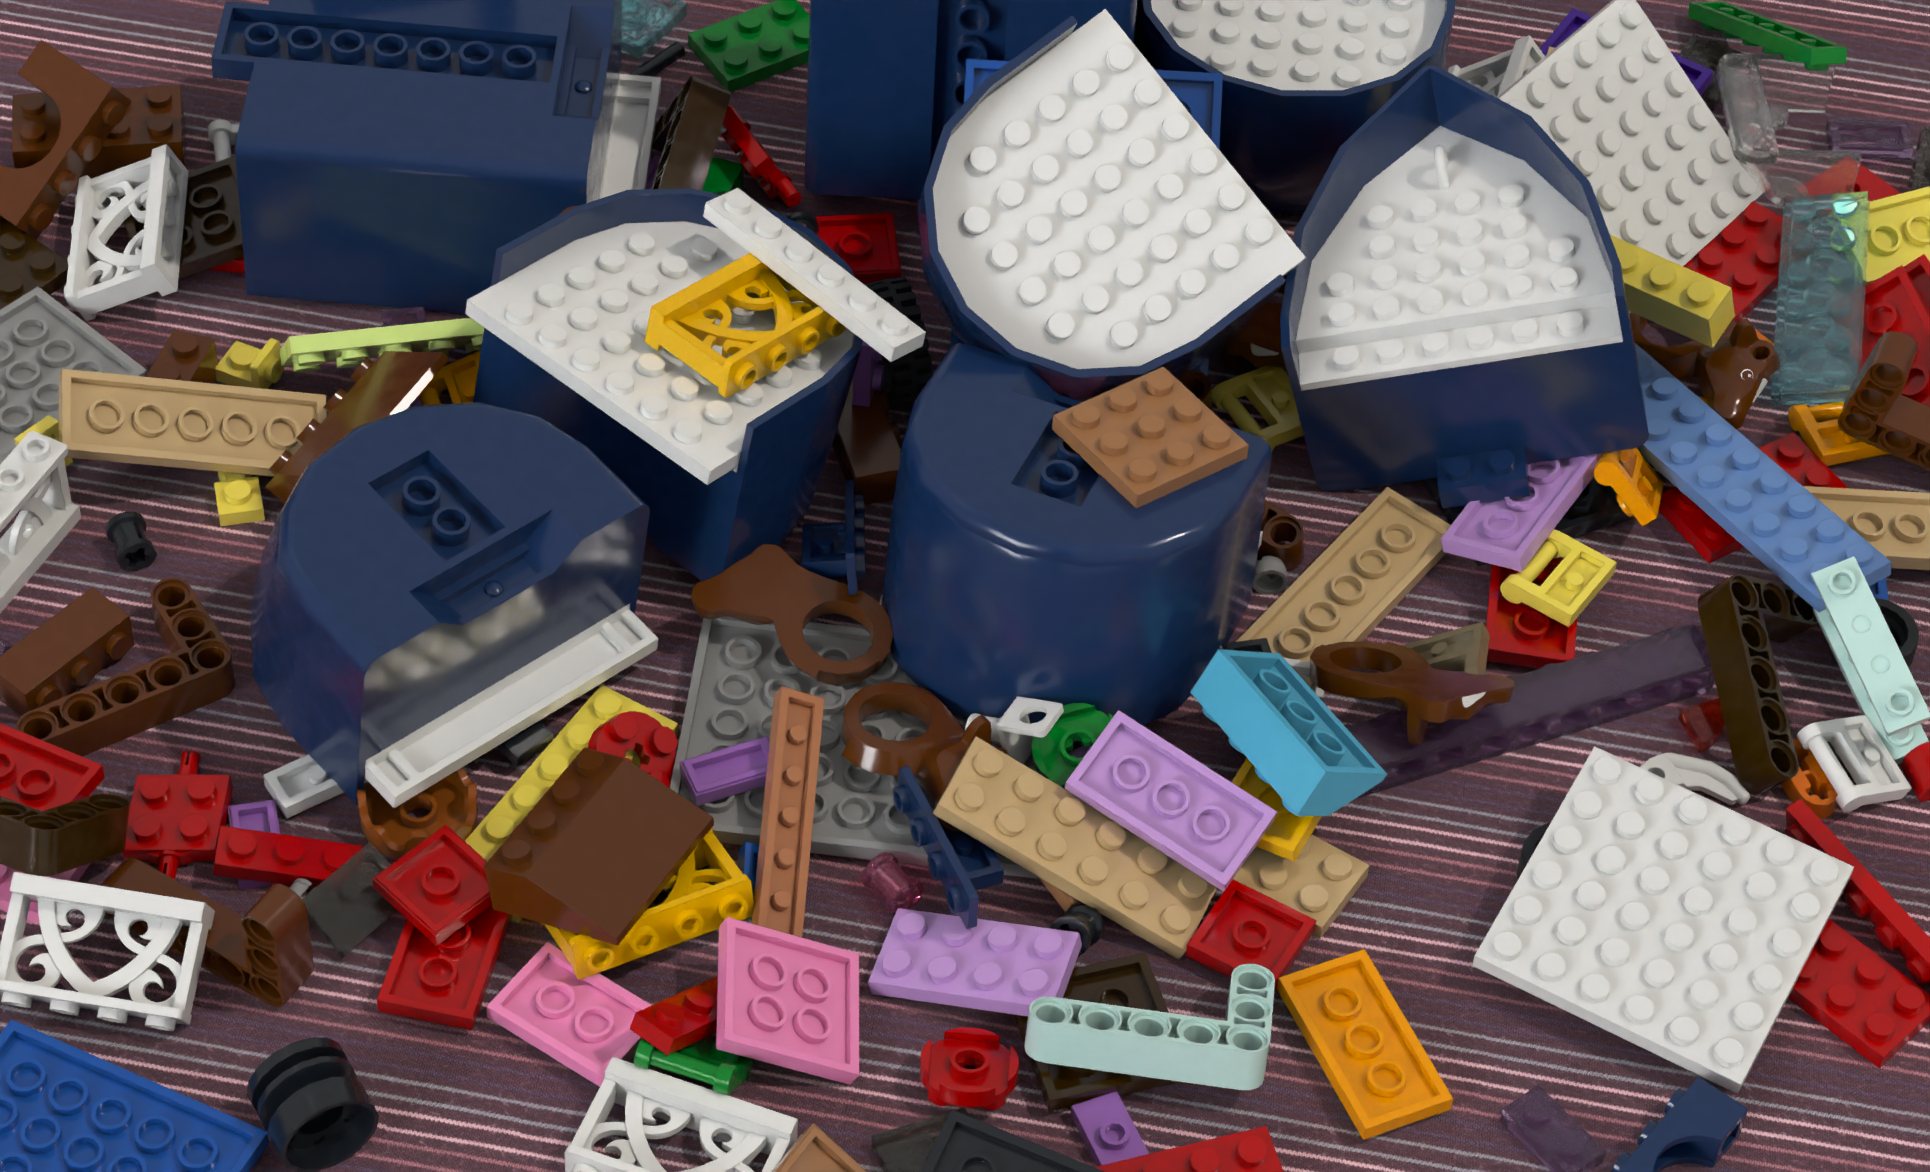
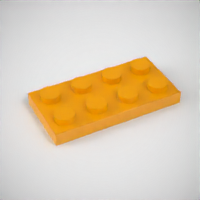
[1277,949,1453,1140]

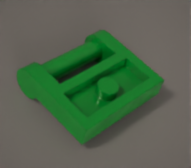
[634,1038,754,1095]

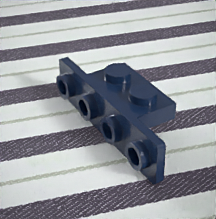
[802,480,866,595]
[893,766,1004,929]

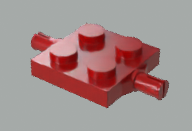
[720,106,802,208]
[122,750,233,880]

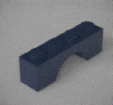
[1611,1077,1748,1172]

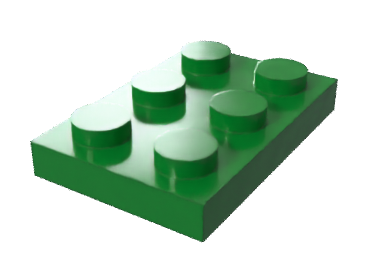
[688,0,810,92]

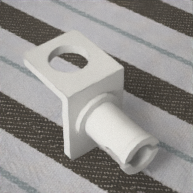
[965,696,1064,764]

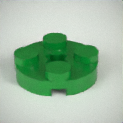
[1032,703,1114,789]

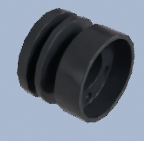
[247,1037,379,1172]

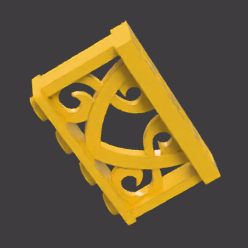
[645,253,846,398]
[540,828,754,979]

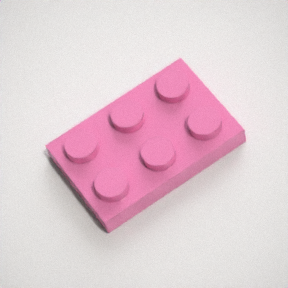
[486,942,652,1087]

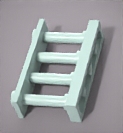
[1811,556,1930,765]

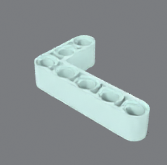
[1024,964,1275,1090]

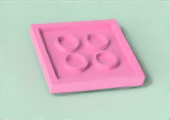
[716,917,859,1085]

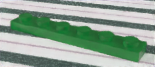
[1688,1,1848,71]

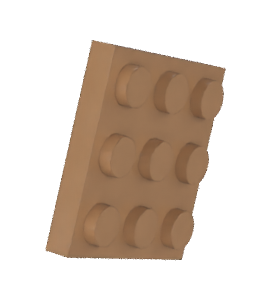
[1052,367,1249,508]

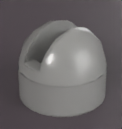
[1253,555,1288,595]

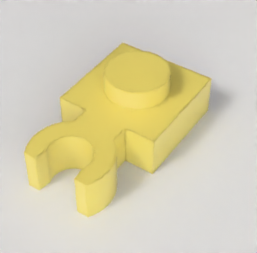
[214,471,265,527]

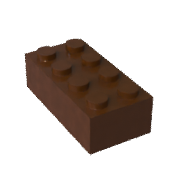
[12,85,186,185]

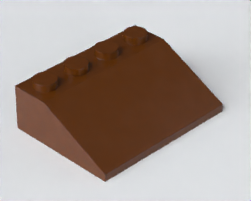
[266,351,450,503]
[484,747,714,946]

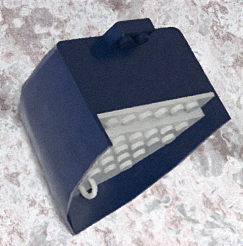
[1280,65,1649,509]

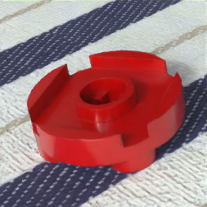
[588,711,678,788]
[920,1027,1019,1110]

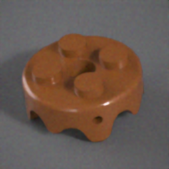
[357,767,478,860]

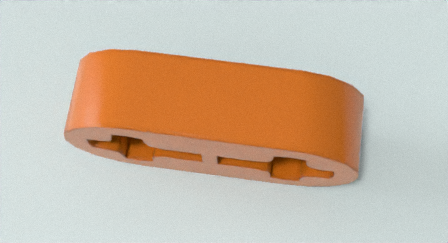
[1780,739,1838,819]

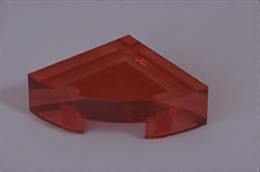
[1678,698,1725,753]

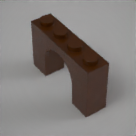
[0,40,132,239]

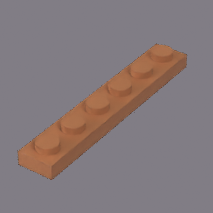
[751,686,824,938]

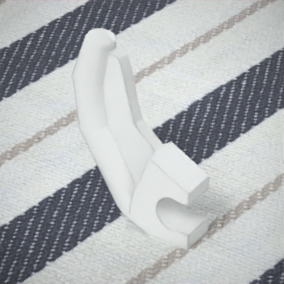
[1640,753,1750,805]

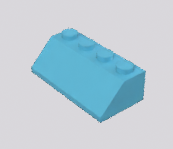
[1190,649,1387,817]

